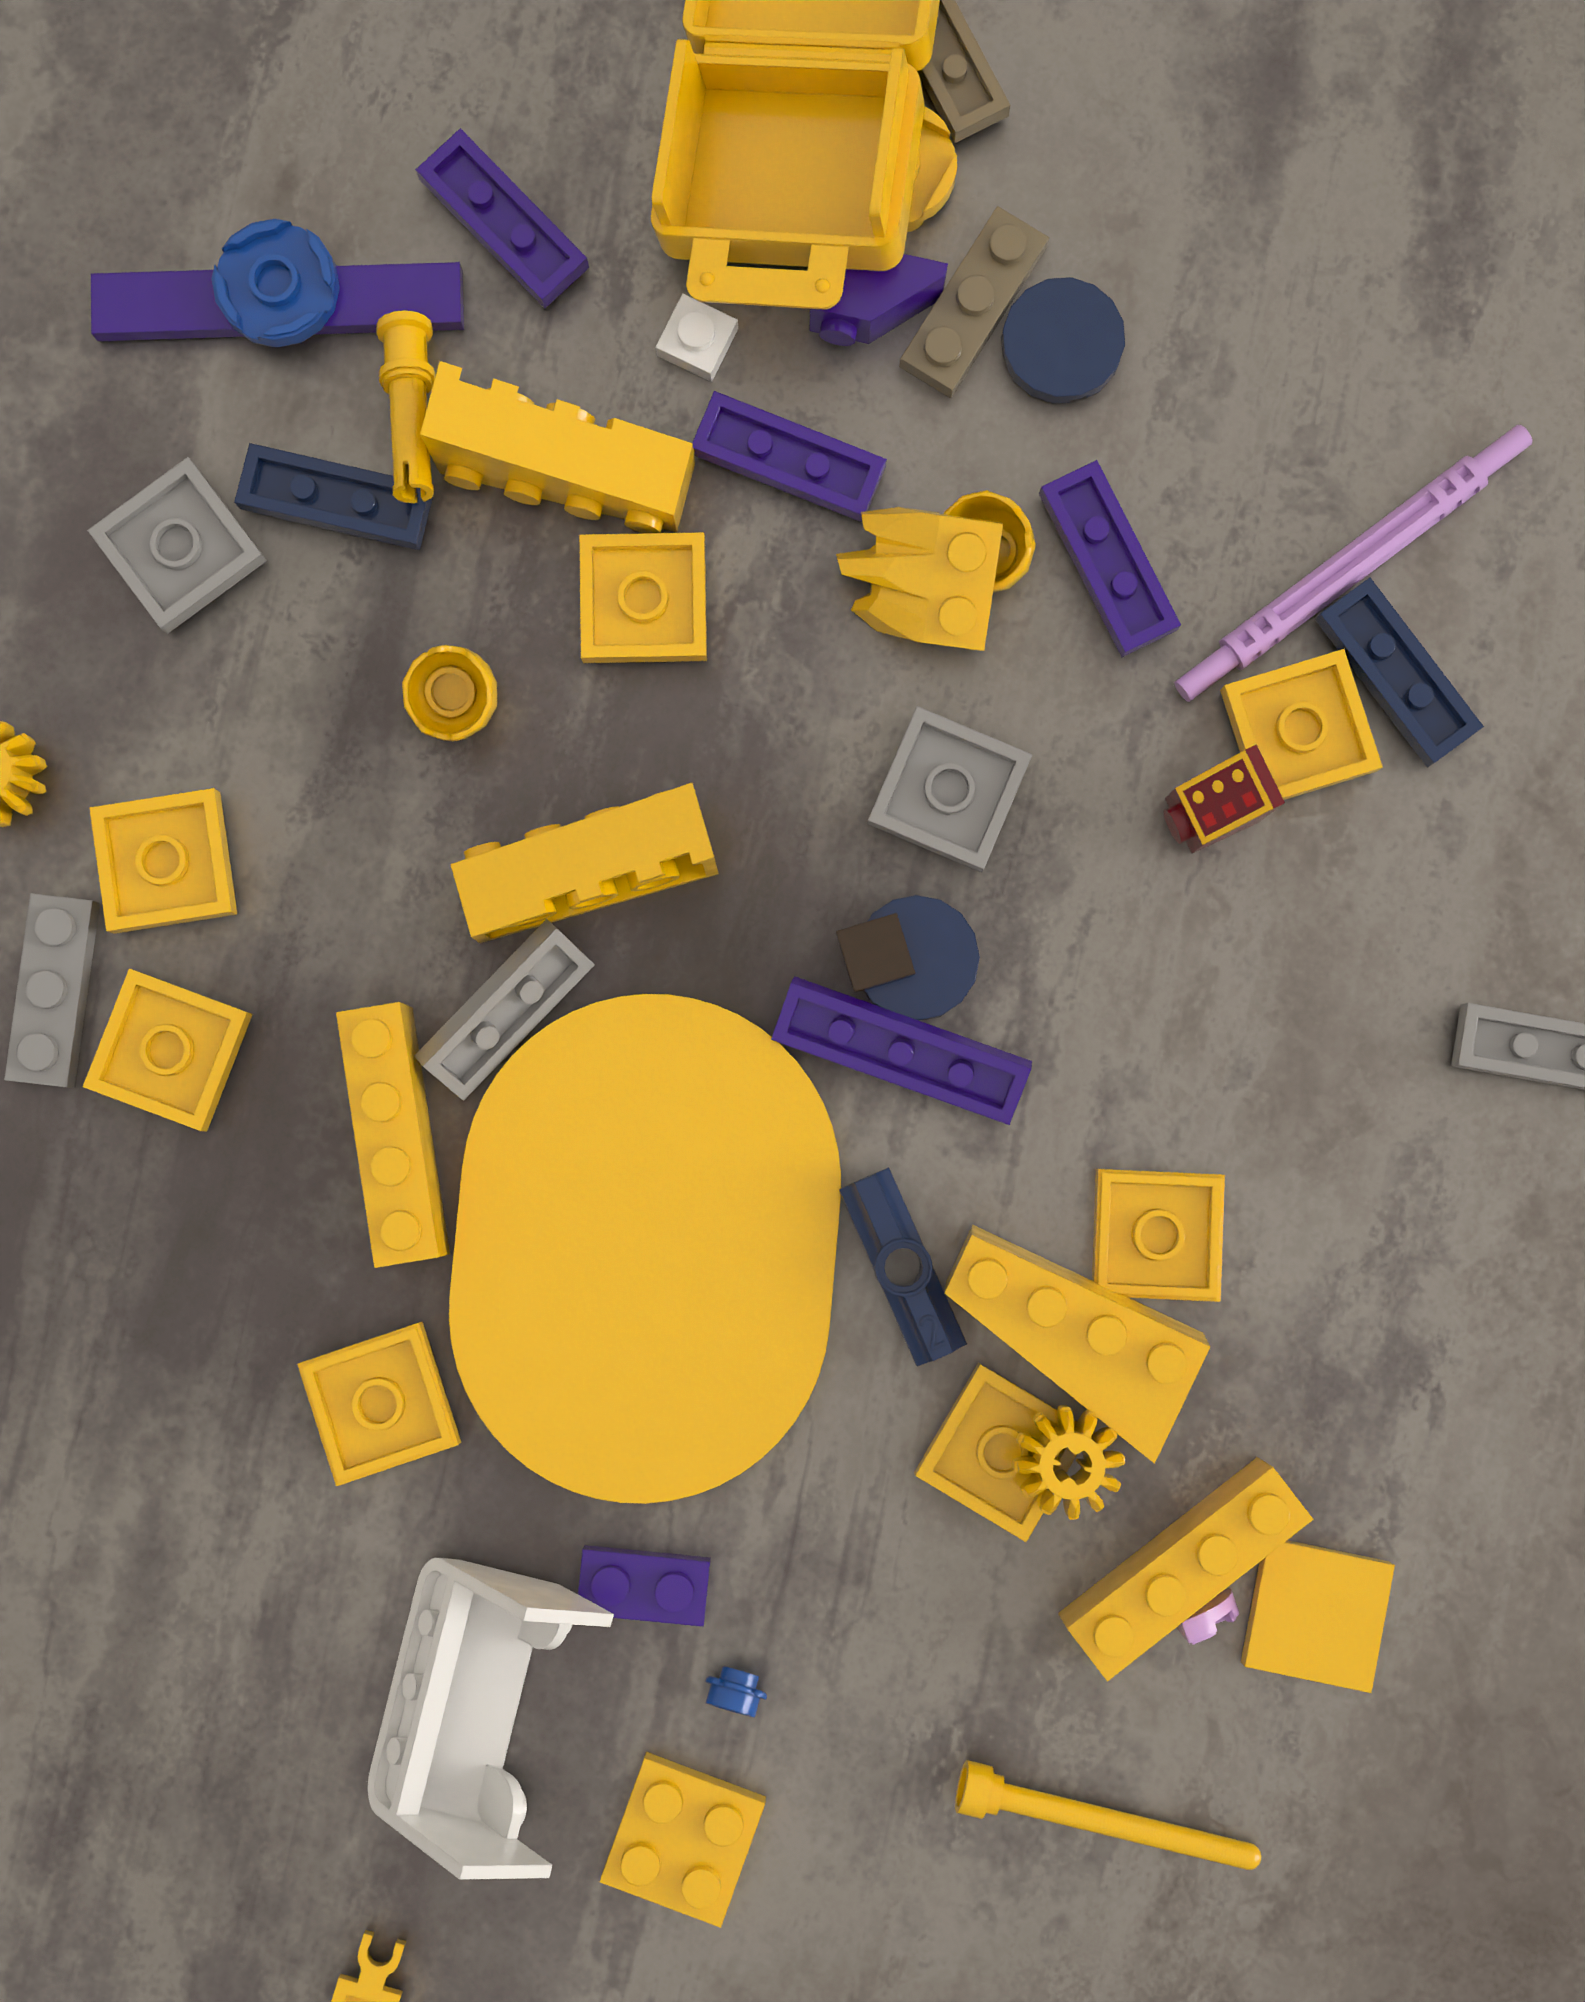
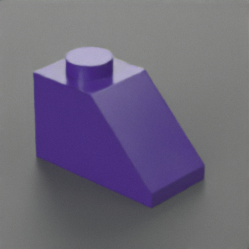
[809,254,948,346]

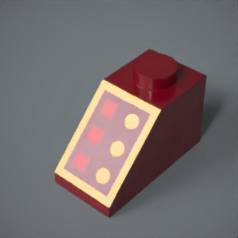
[1163,744,1285,854]

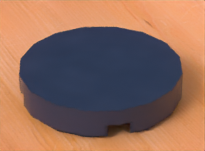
[1001,277,1125,404]
[864,895,980,1021]

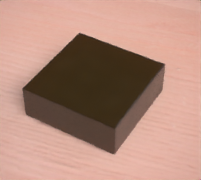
[836,913,915,993]

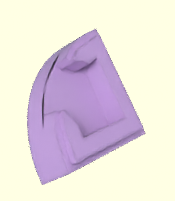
[1177,1588,1239,1645]

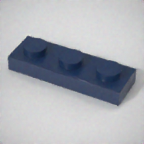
[234,443,434,551]
[1315,577,1484,768]

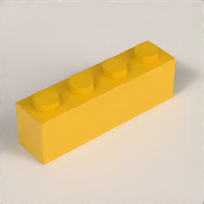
[336,1002,450,1268]
[1058,1457,1314,1682]

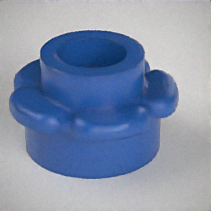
[705,1666,767,1718]

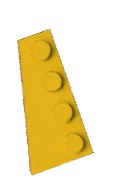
[420,361,695,533]
[450,783,719,943]
[944,1224,1210,1464]

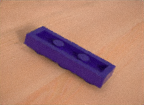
[415,128,589,309]
[692,391,887,522]
[1039,460,1181,657]

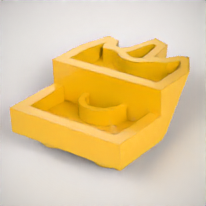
[836,507,1003,651]

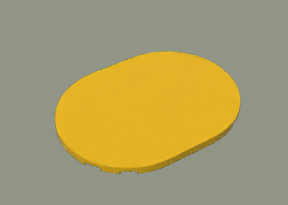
[449,994,841,1504]

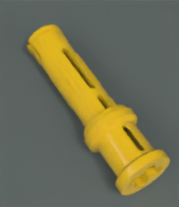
[376,310,435,503]

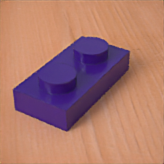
[578,1545,711,1627]

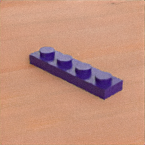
[771,976,1032,1125]

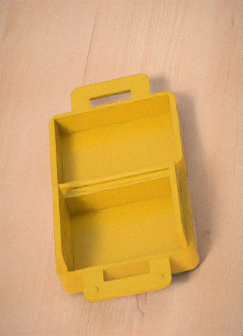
[651,0,940,310]

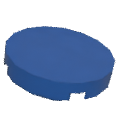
[211,219,340,347]

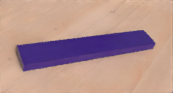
[91,262,464,341]

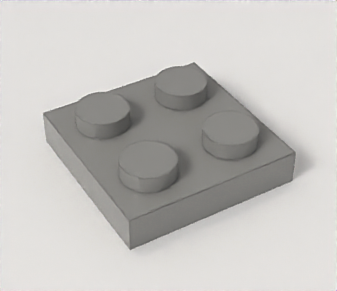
[87,457,267,634]
[867,706,1032,873]

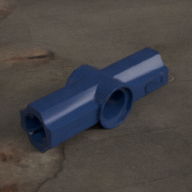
[839,1167,967,1366]

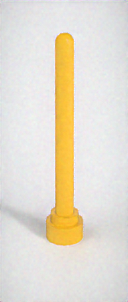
[955,1760,1261,1870]

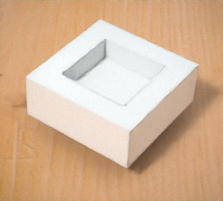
[655,293,738,382]

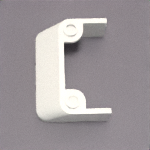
[368,1558,614,1880]

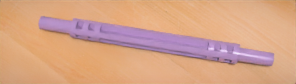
[1174,425,1532,702]

